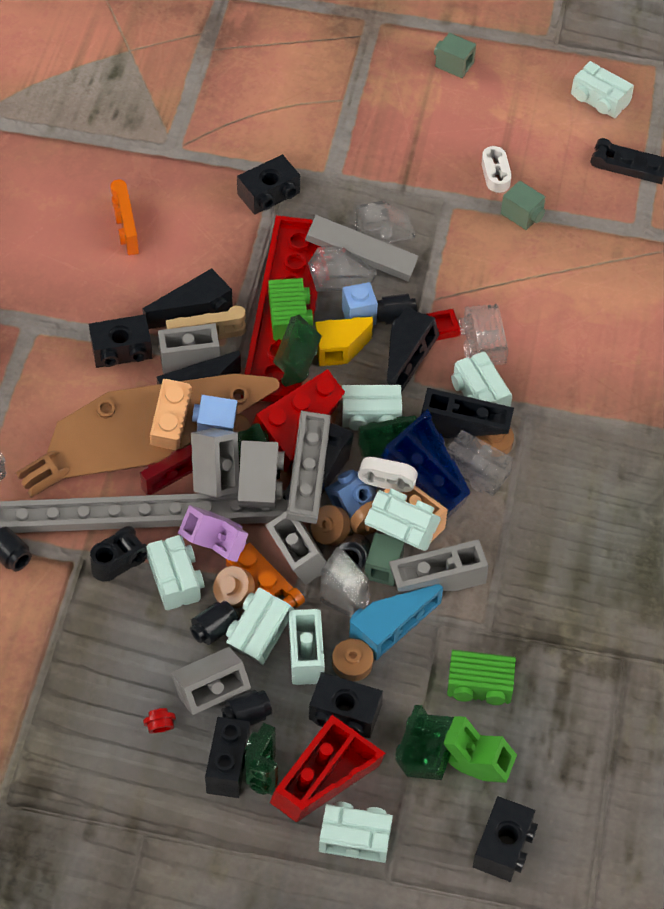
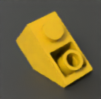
[315,317,373,367]

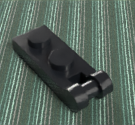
[590,138,664,184]

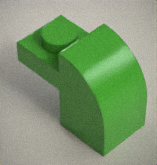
[443,716,517,783]

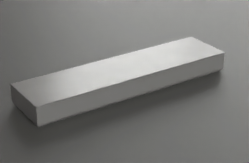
[305,215,419,282]
[286,410,331,524]

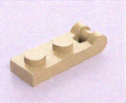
[166,305,246,339]

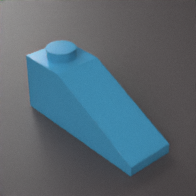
[349,584,443,660]

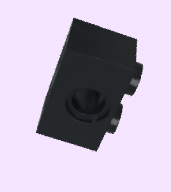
[237,154,300,215]
[88,314,153,368]
[309,672,383,738]
[205,717,250,798]
[472,796,538,882]

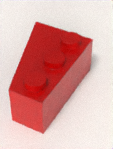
[251,369,345,473]
[270,715,386,823]

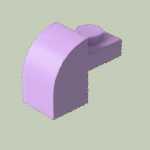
[178,505,248,562]

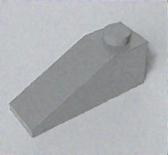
[389,539,489,591]

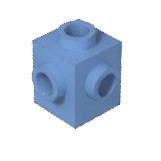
[325,470,377,518]

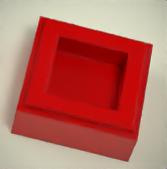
[426,309,461,341]

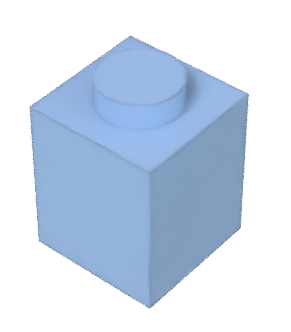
[342,282,378,325]
[192,395,237,431]

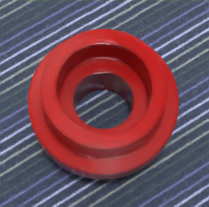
[143,708,176,734]

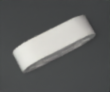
[481,146,511,193]
[358,457,418,492]

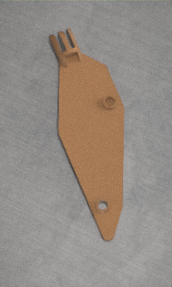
[15,373,279,498]

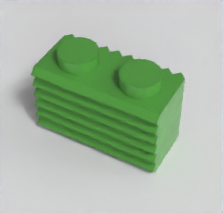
[268,278,313,341]
[447,649,516,705]

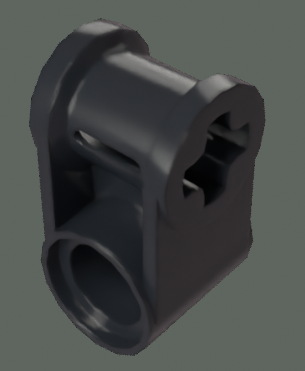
[90,526,147,582]

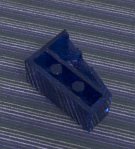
[381,409,471,519]

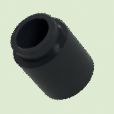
[377,293,417,325]
[0,527,32,572]
[336,534,371,571]
[190,600,239,645]
[221,690,272,726]

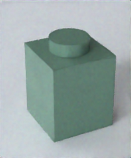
[434,33,476,78]
[501,181,546,230]
[364,533,405,586]

